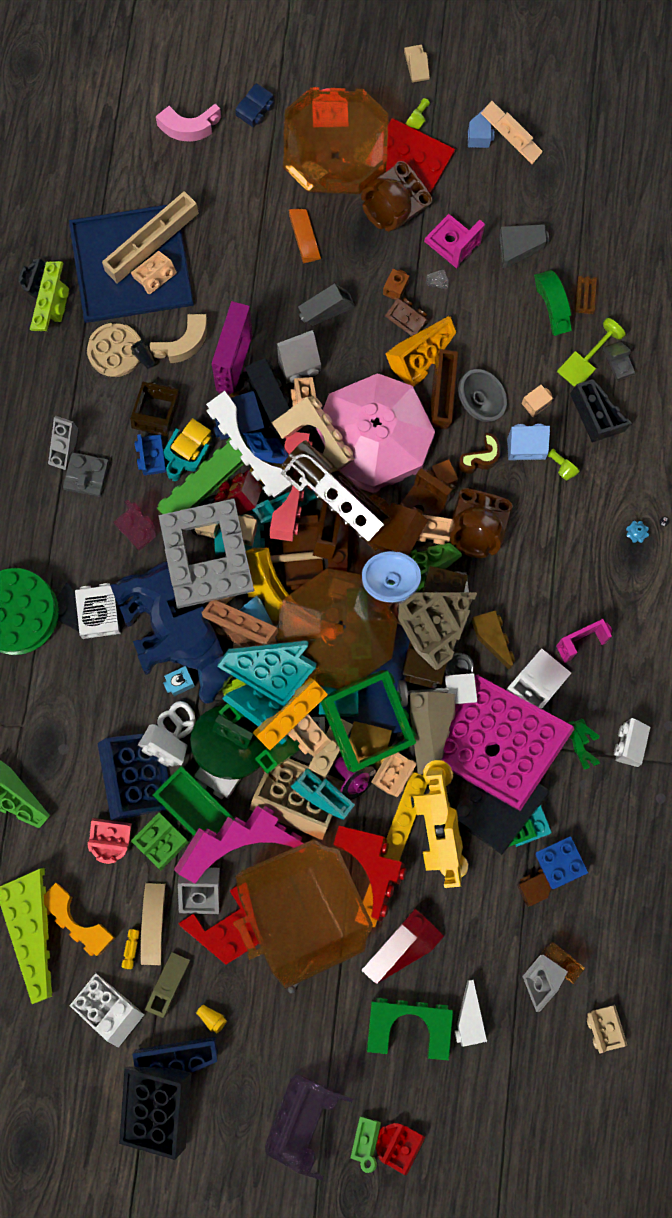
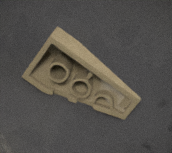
[410,692,455,775]

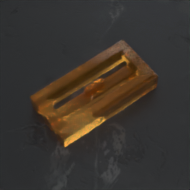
[575,276,597,314]

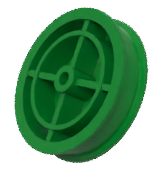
[0,568,59,655]

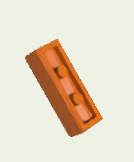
[289,209,321,264]

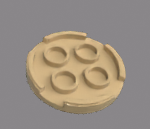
[87,323,141,377]

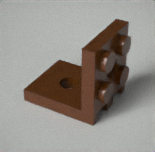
[401,468,452,517]

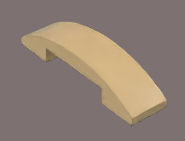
[141,883,166,965]

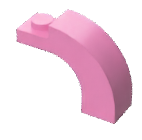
[156,104,221,141]

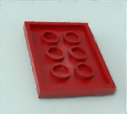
[367,118,455,195]

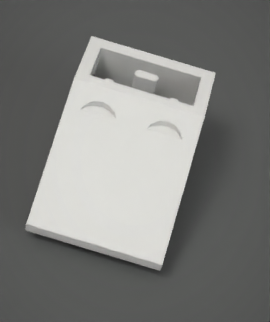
[506,648,571,709]
[70,973,144,1048]

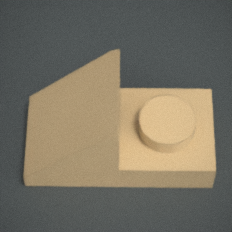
[404,45,430,83]

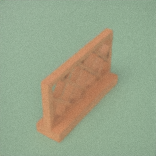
[202,600,279,647]

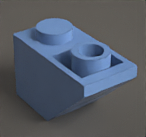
[468,107,494,148]

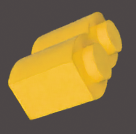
[171,418,212,462]

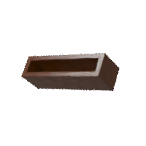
[429,349,458,429]
[313,490,341,560]

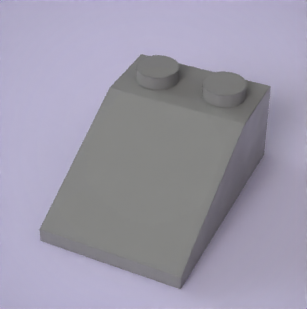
[277,330,321,384]

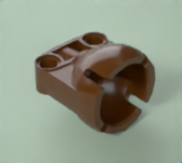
[361,161,432,231]
[449,488,512,558]

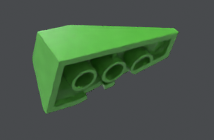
[0,760,50,828]

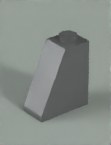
[499,224,549,268]
[298,283,356,326]

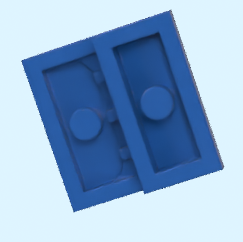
[243,432,289,464]

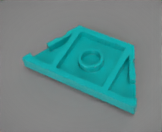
[222,685,287,744]

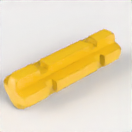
[122,929,140,969]

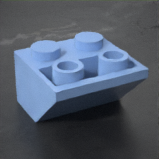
[507,424,550,460]

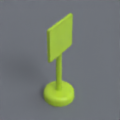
[557,318,626,387]

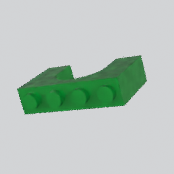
[219,703,300,774]
[366,998,453,1061]

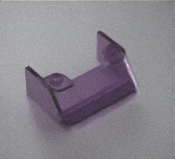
[265,1075,353,1180]

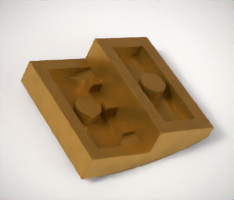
[349,721,392,769]

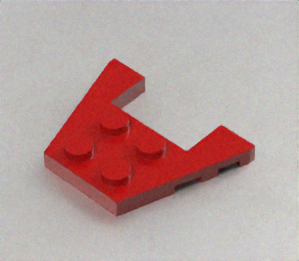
[178,881,260,965]

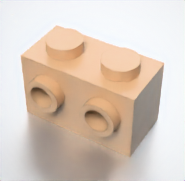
[291,377,316,407]

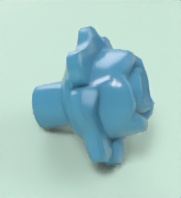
[626,521,649,543]

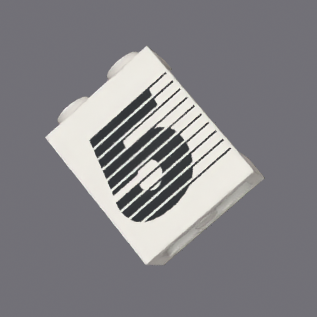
[75,583,121,639]

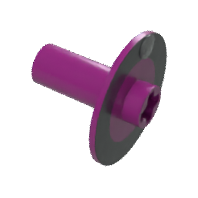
[333,757,376,800]

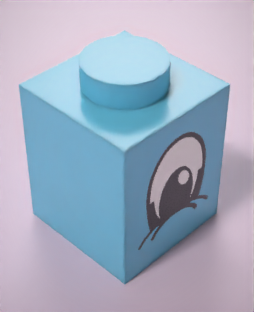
[163,666,195,696]

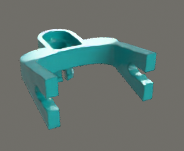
[164,429,209,481]

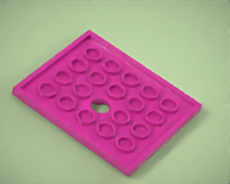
[442,675,574,811]

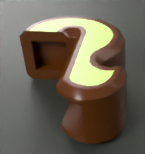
[458,433,500,474]

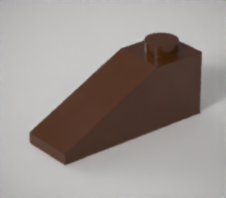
[328,517,348,573]

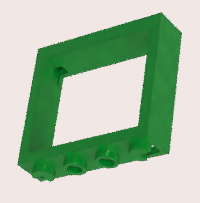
[321,670,416,773]

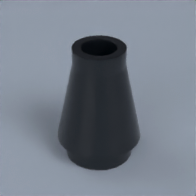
[131,340,156,369]

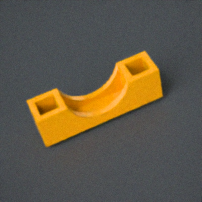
[252,678,328,750]
[44,883,115,956]

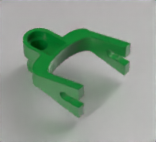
[567,718,600,770]

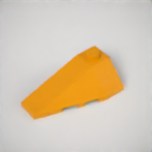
[386,316,456,387]

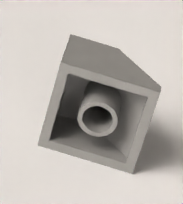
[178,868,220,914]

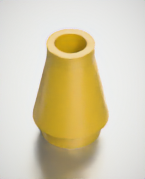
[196,1004,227,1034]

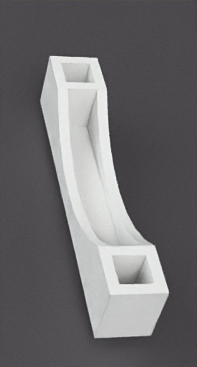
[206,391,292,498]

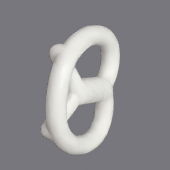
[157,701,196,739]

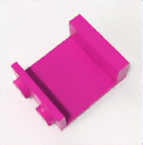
[556,619,612,663]

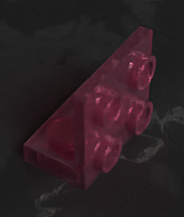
[113,499,156,551]

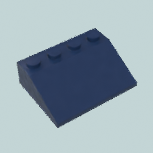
[97,734,169,820]

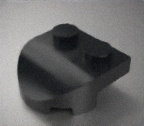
[19,258,46,298]

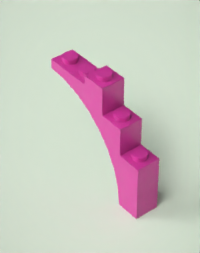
[174,806,306,884]

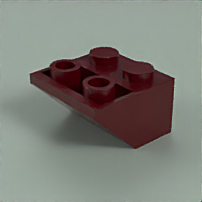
[214,470,263,516]

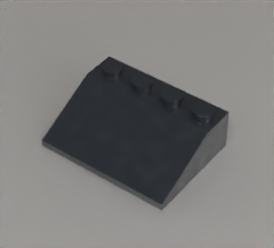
[455,784,550,855]
[119,1067,192,1160]

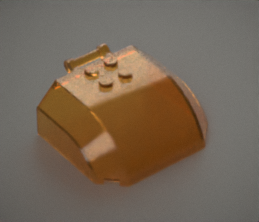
[233,840,373,989]

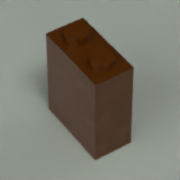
[370,503,428,556]

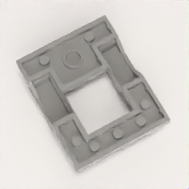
[158,499,254,608]

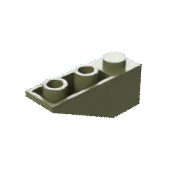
[145,952,190,1018]

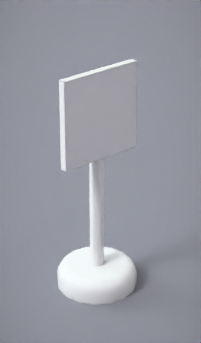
[398,673,477,707]

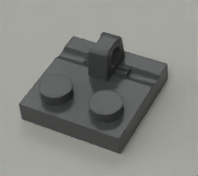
[63,453,109,497]

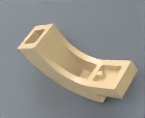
[150,314,207,363]

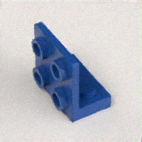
[535,836,588,889]

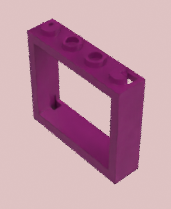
[211,301,253,395]

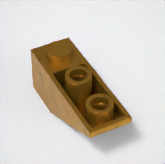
[472,611,515,669]

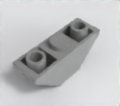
[48,416,78,470]

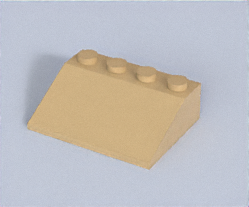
[249,759,345,840]

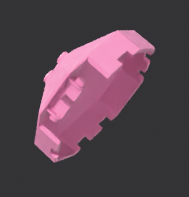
[316,373,435,493]

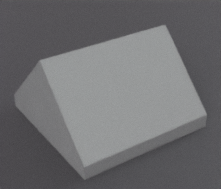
[523,955,568,1012]

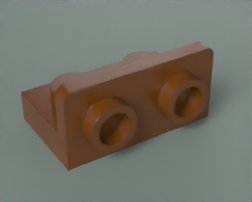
[385,297,430,336]

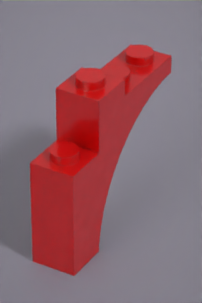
[334,826,407,921]

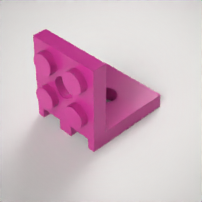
[424,214,485,268]

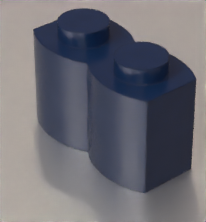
[235,83,275,127]

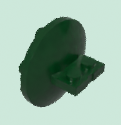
[190,705,267,780]

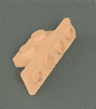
[481,101,543,164]

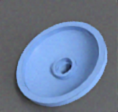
[362,551,421,602]

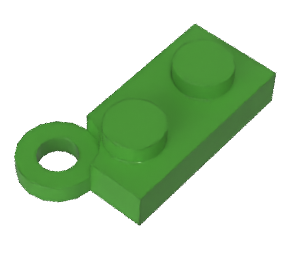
[351,1117,381,1173]

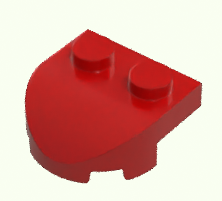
[376,1123,425,1175]

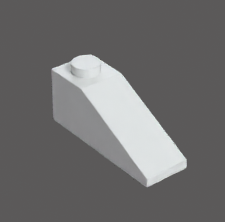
[455,980,487,1047]

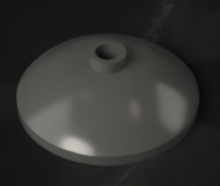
[458,369,507,422]

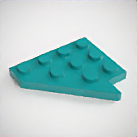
[217,641,316,706]

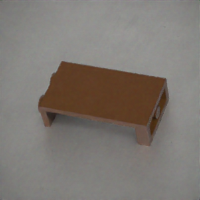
[282,515,325,591]

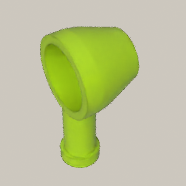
[406,98,430,129]
[548,449,580,481]

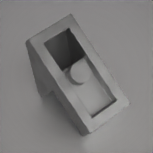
[603,342,635,381]

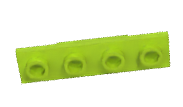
[30,261,69,331]

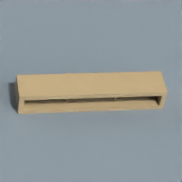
[102,191,199,283]

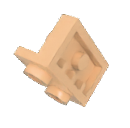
[131,251,177,294]
[288,714,331,757]

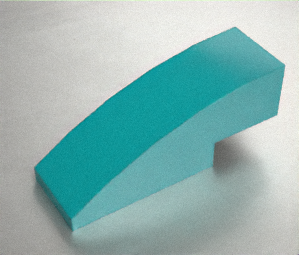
[291,768,354,819]

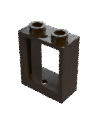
[130,382,179,436]

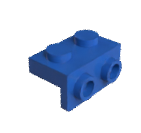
[135,434,166,475]

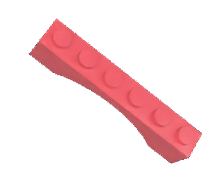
[270,432,313,541]

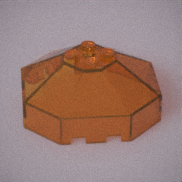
[283,87,388,194]
[275,568,398,689]

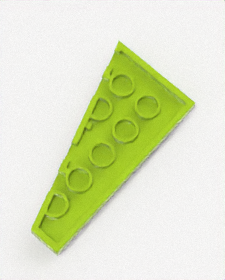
[0,868,52,1004]

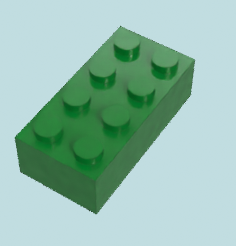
[152,766,234,836]

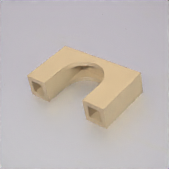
[272,396,355,470]

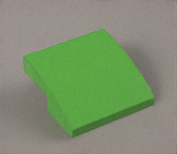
[131,813,189,870]

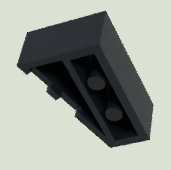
[570,379,632,443]

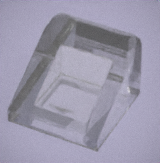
[426,270,449,289]

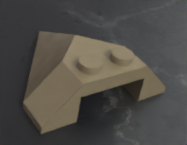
[398,592,477,670]

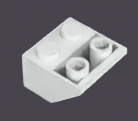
[614,718,650,767]
[138,725,187,767]

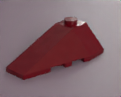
[361,909,444,984]

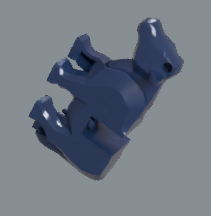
[110,561,234,704]

